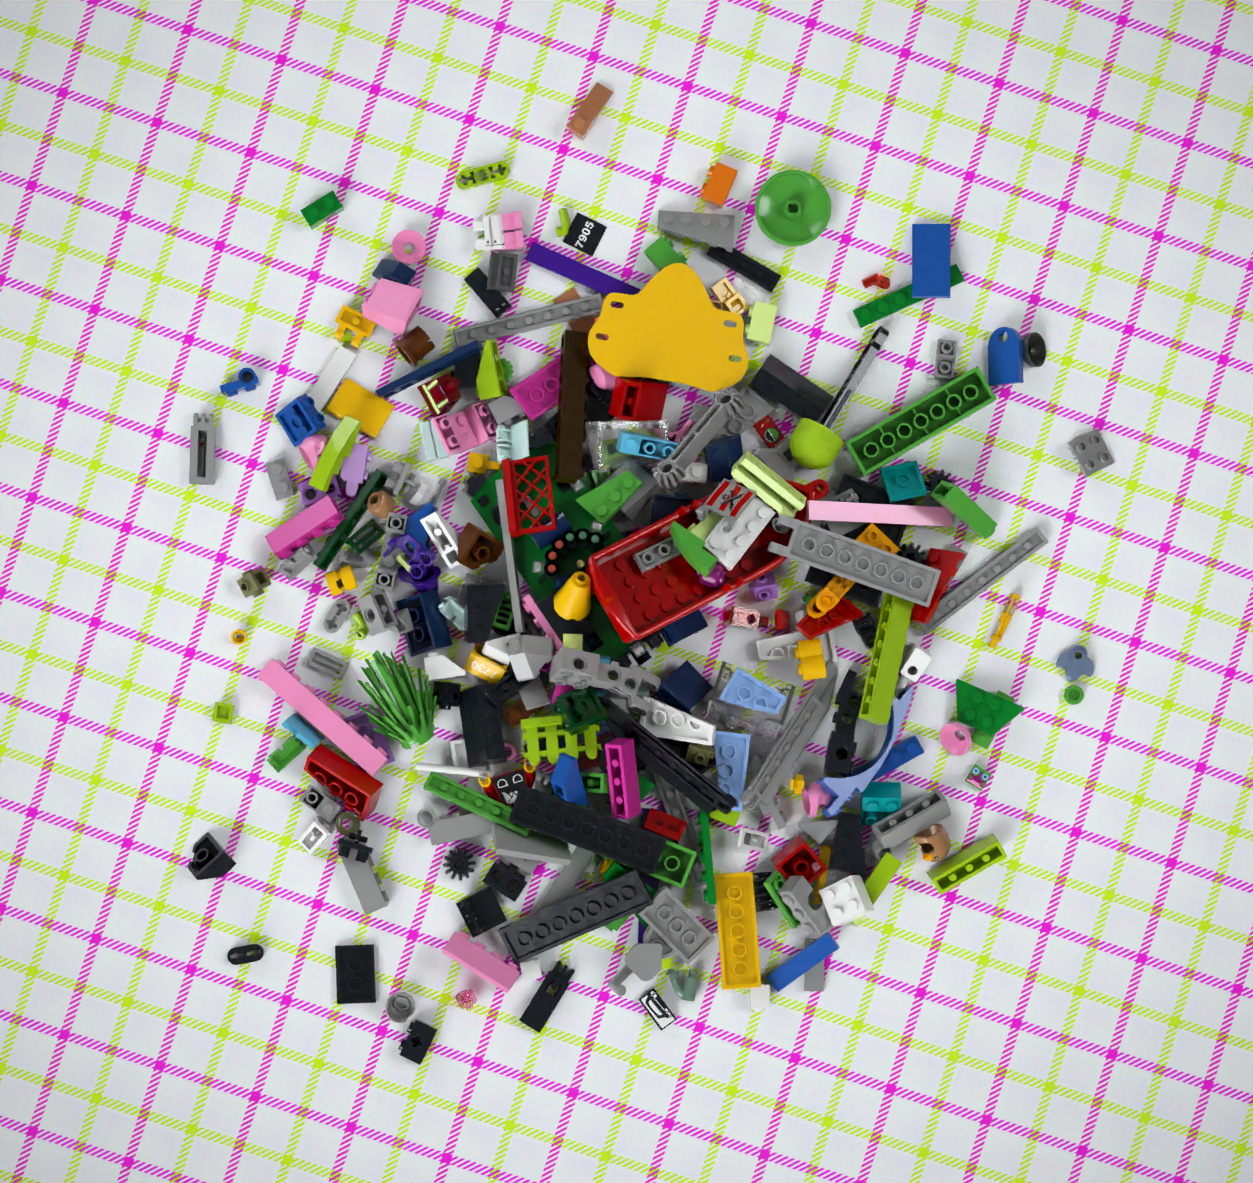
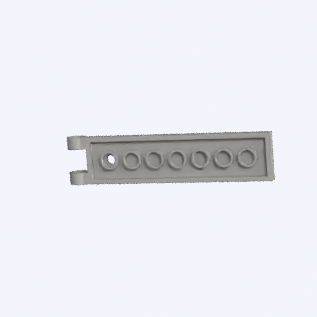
[767,514,941,607]

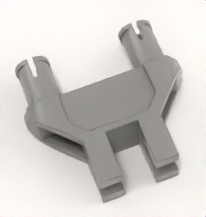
[751,437,798,481]

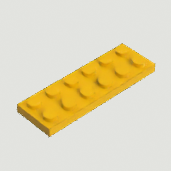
[714,872,761,990]

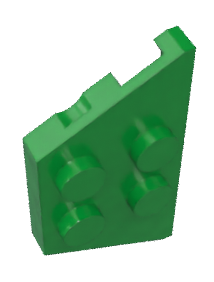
[956,679,1025,736]

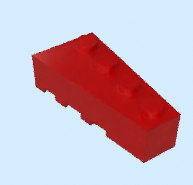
[304,744,383,822]

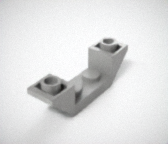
[373,512,408,591]

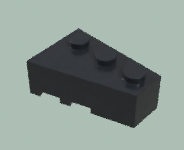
[828,811,867,876]

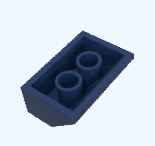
[396,590,452,657]

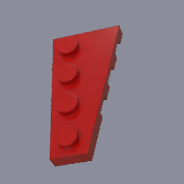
[910,548,966,625]

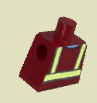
[417,374,461,417]

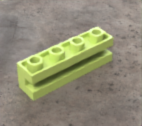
[731,450,806,518]

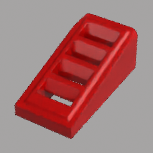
[774,609,791,631]

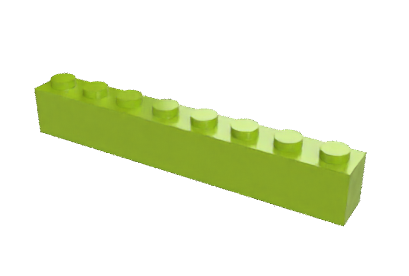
[858,593,914,725]

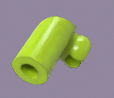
[555,208,570,237]
[351,611,369,640]

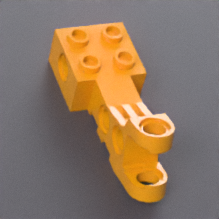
[807,523,900,619]

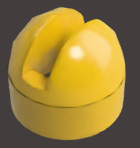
[231,629,247,645]

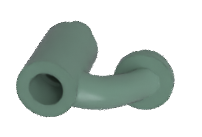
[666,969,699,1002]

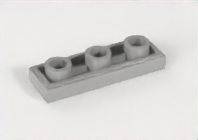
[632,537,681,573]

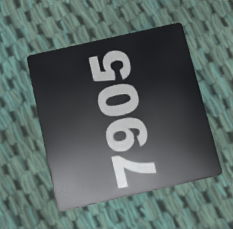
[563,213,607,256]

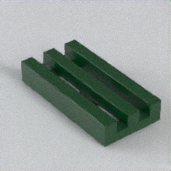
[345,519,386,556]

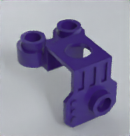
[383,532,436,579]

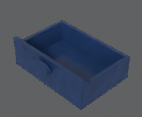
[650,493,700,525]

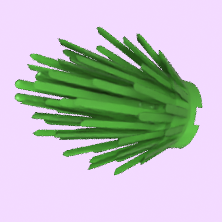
[357,650,437,749]

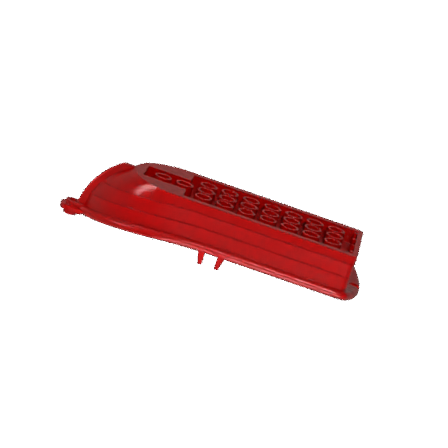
[585,479,829,643]

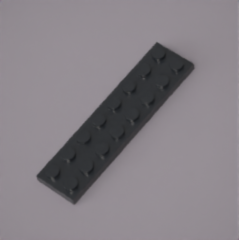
[508,784,667,874]
[498,868,654,964]

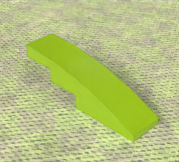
[308,415,362,492]
[851,852,902,926]

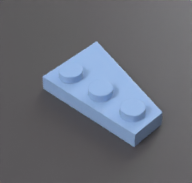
[717,667,787,715]

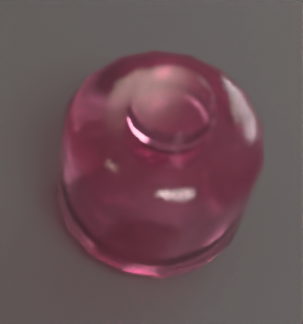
[455,989,477,1010]

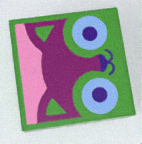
[965,764,992,791]

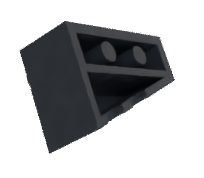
[464,582,505,643]

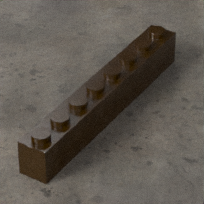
[554,330,589,484]

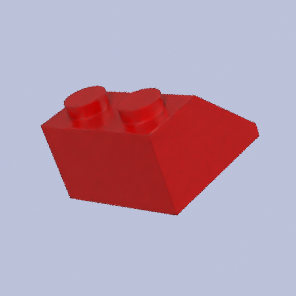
[770,834,828,884]

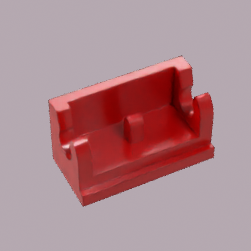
[643,807,687,841]

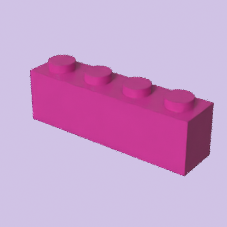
[265,495,345,560]
[605,737,641,820]

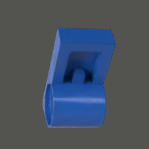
[220,368,260,397]

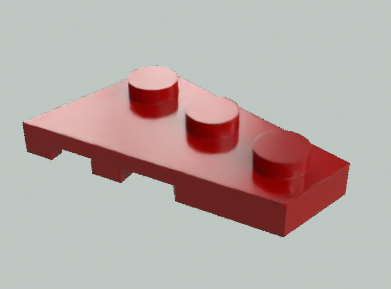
[795,597,863,640]

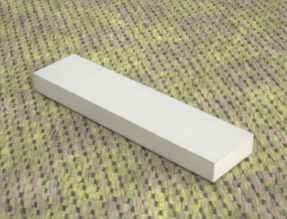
[308,345,357,413]

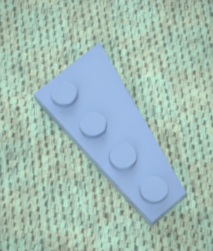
[714,731,751,812]

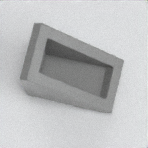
[798,820,838,845]

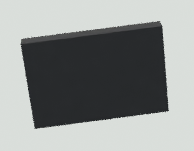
[335,944,376,1004]

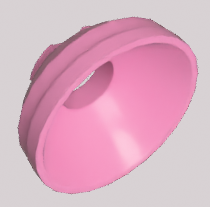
[391,230,426,265]
[939,722,972,756]

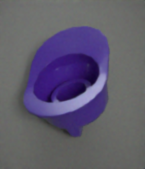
[397,566,441,592]

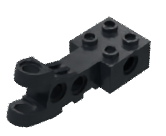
[823,669,863,778]

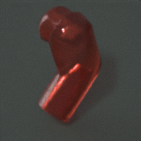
[861,273,891,289]

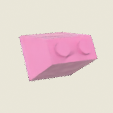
[361,278,424,337]

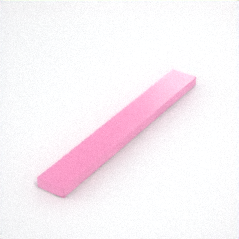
[806,500,952,527]

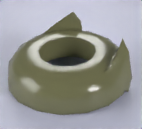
[335,811,361,837]

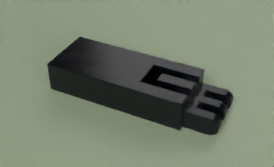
[519,961,575,1033]

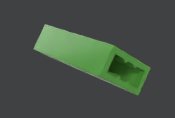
[930,480,998,539]

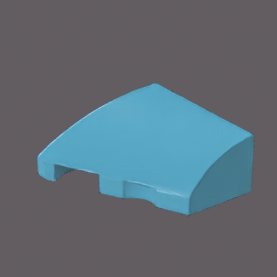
[282,713,324,750]

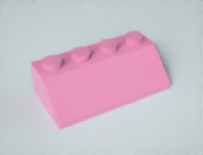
[442,930,521,993]

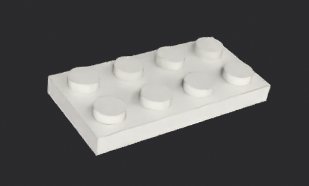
[704,496,776,571]

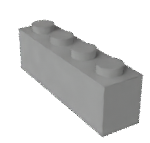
[335,838,389,915]

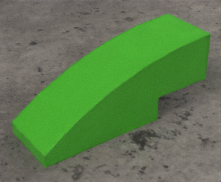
[670,521,717,578]

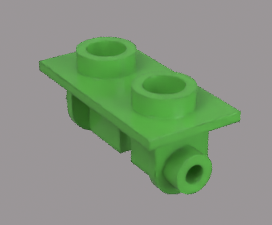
[267,735,307,773]

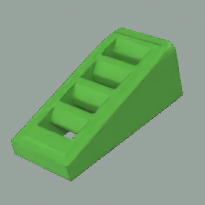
[492,590,513,632]

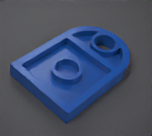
[988,327,1024,386]

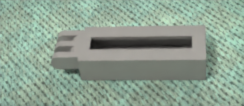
[189,413,216,485]

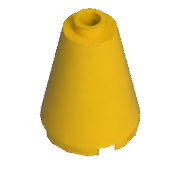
[554,572,592,621]

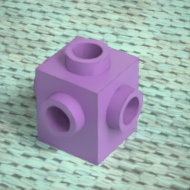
[748,572,778,602]

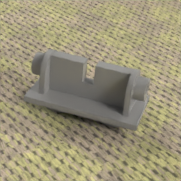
[278,543,318,581]

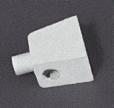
[897,643,933,689]

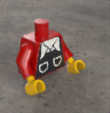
[477,760,536,808]

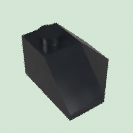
[188,832,237,880]

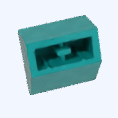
[860,782,901,825]

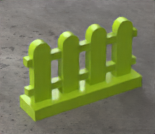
[521,715,602,766]

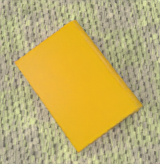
[326,378,395,439]

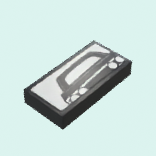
[638,988,677,1031]

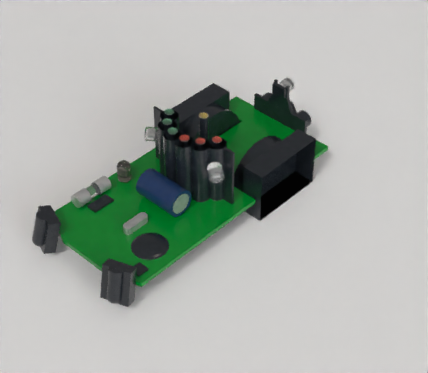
[462,428,664,668]

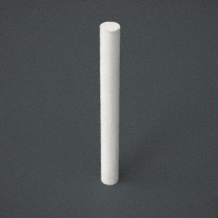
[415,762,493,778]

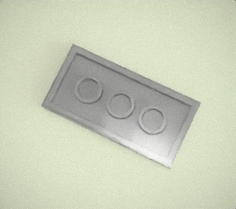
[491,824,571,865]

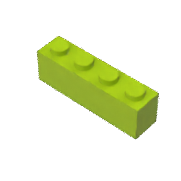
[927,833,1007,895]

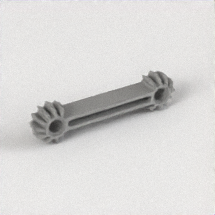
[652,387,744,489]

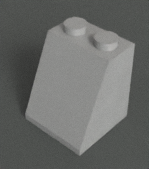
[599,458,661,521]

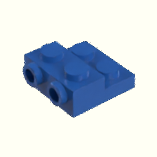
[275,394,326,447]

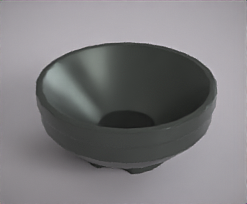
[1022,332,1046,367]

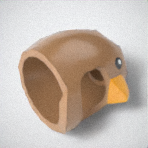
[913,824,951,862]

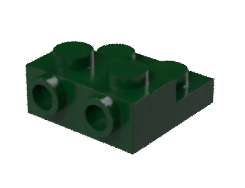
[553,686,608,736]

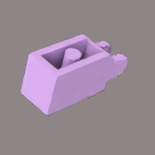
[340,443,372,498]

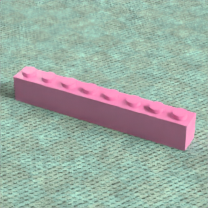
[257,659,389,777]

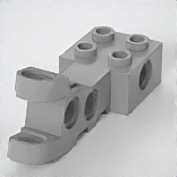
[549,647,661,716]

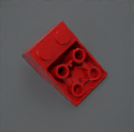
[609,376,669,421]

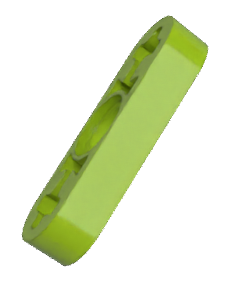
[456,161,510,190]

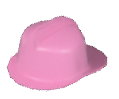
[589,364,616,393]

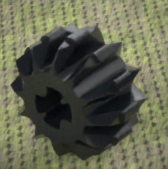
[924,469,956,502]
[897,542,927,564]
[443,848,476,881]

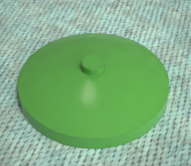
[755,170,831,247]

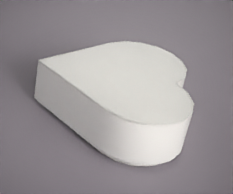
[409,482,429,506]

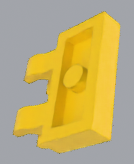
[334,304,377,349]

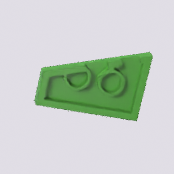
[575,470,643,526]

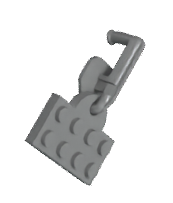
[608,885,715,996]

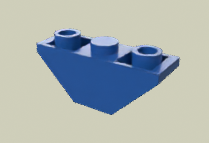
[405,502,438,551]
[551,752,588,806]

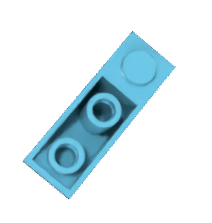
[616,429,679,460]

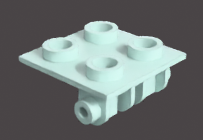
[495,420,530,463]

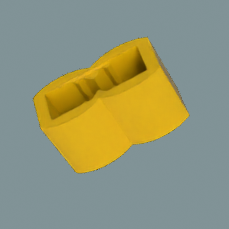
[794,638,826,681]

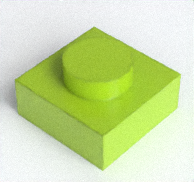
[212,702,235,724]

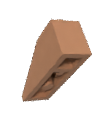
[567,82,613,140]

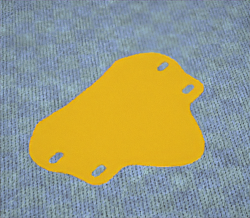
[588,263,748,392]

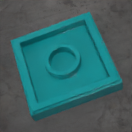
[879,460,927,503]

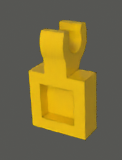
[467,452,501,475]
[790,774,805,795]

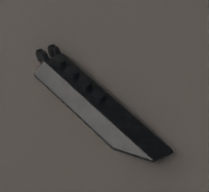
[600,696,737,815]

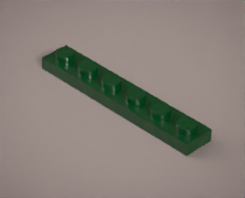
[313,468,389,572]

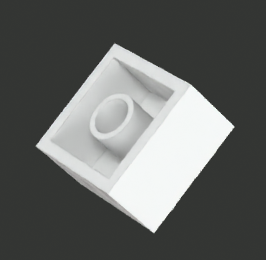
[819,875,875,926]

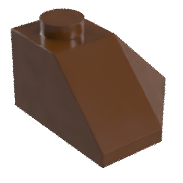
[457,522,504,570]

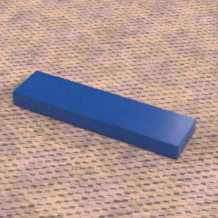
[766,931,840,992]

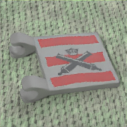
[696,478,757,533]

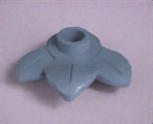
[1056,645,1094,682]

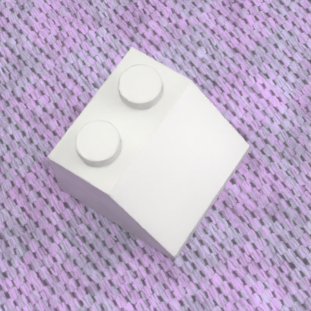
[424,652,467,683]

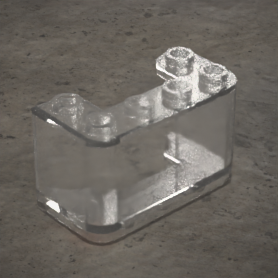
[705,661,796,741]

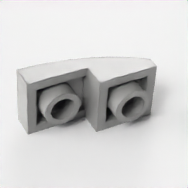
[934,339,957,382]

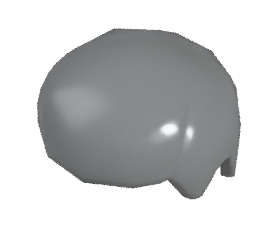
[386,992,415,1023]

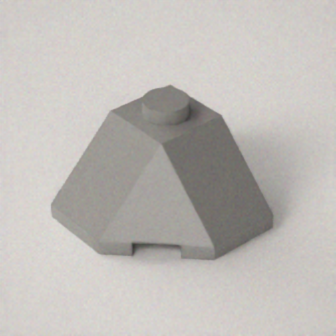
[508,635,554,682]

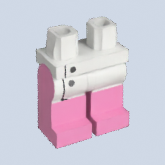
[472,211,524,253]

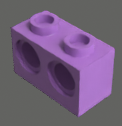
[297,474,342,507]

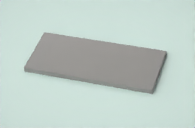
[508,663,551,710]

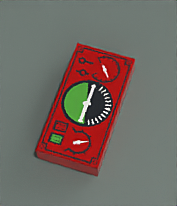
[753,415,785,448]

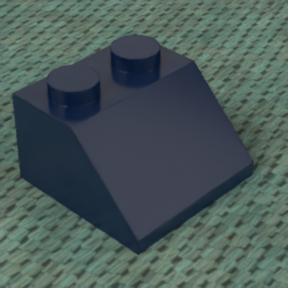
[704,434,743,484]

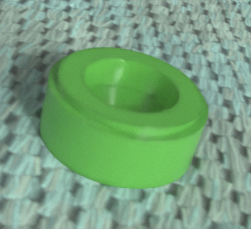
[1064,685,1084,705]

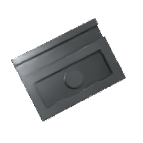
[486,251,519,293]

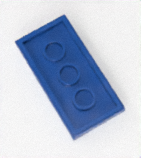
[912,224,951,298]

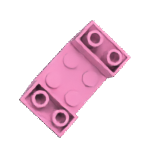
[431,401,497,456]

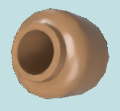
[367,491,396,519]

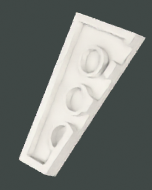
[755,630,838,662]
[640,695,716,746]

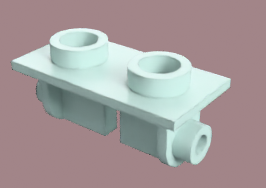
[438,596,464,631]

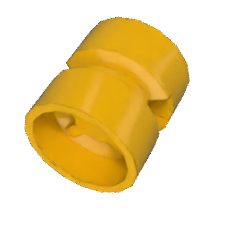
[324,564,358,597]

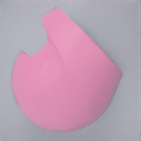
[299,433,329,472]
[802,782,833,817]

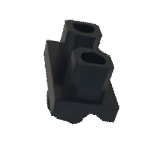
[338,829,374,863]

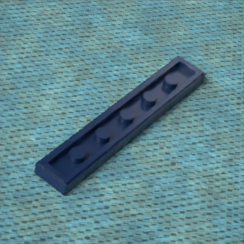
[375,340,484,399]

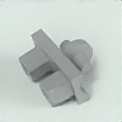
[384,461,418,496]

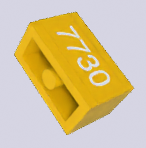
[464,643,510,684]

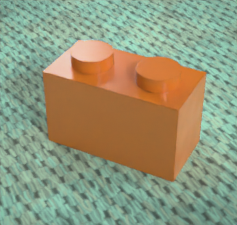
[700,162,738,208]

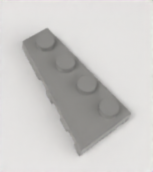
[657,210,735,252]

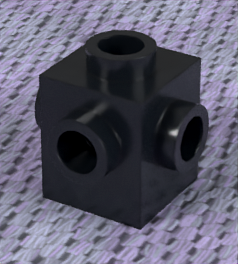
[432,681,461,710]

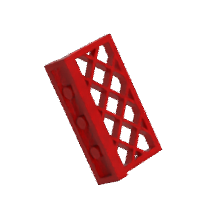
[501,455,557,538]

